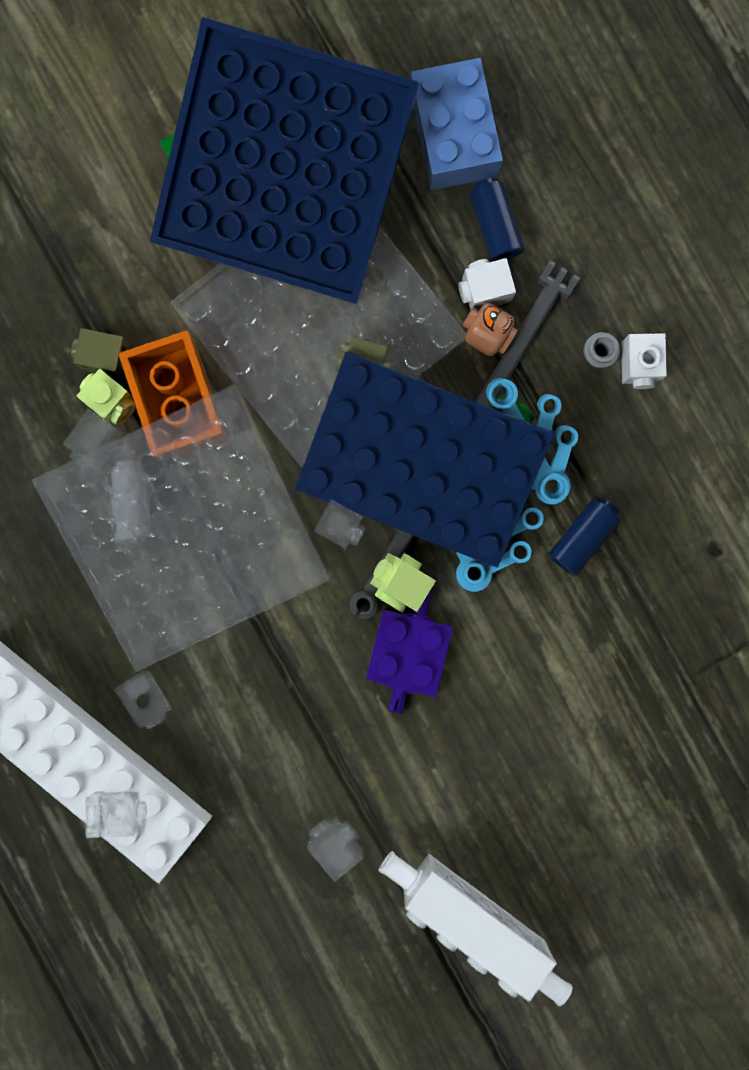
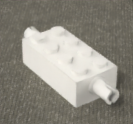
[379,851,573,1006]

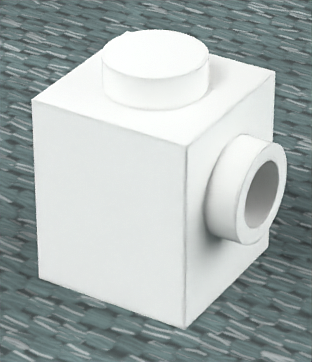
[459,258,516,310]
[621,334,667,389]

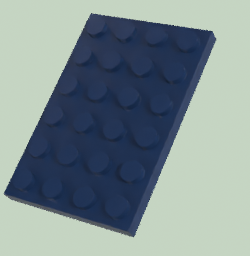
[295,351,555,568]

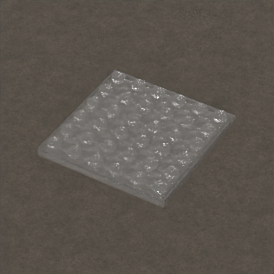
[170,226,466,468]
[31,383,330,672]

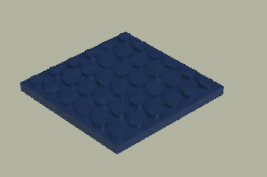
[150,17,420,304]

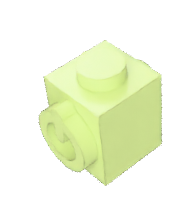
[76,368,136,426]
[370,553,436,613]

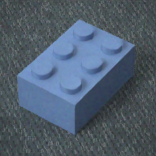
[410,58,503,191]

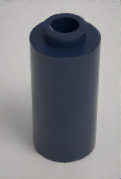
[469,178,525,262]
[547,498,621,577]

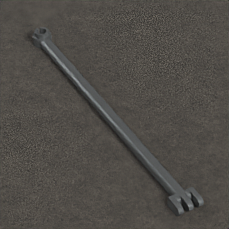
[349,260,580,619]

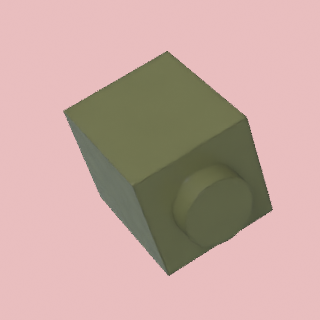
[71,328,131,379]

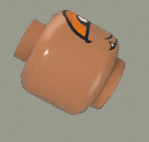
[462,303,517,356]

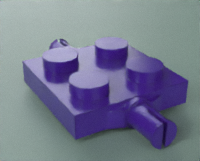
[366,595,453,714]

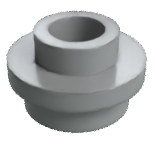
[584,332,620,368]

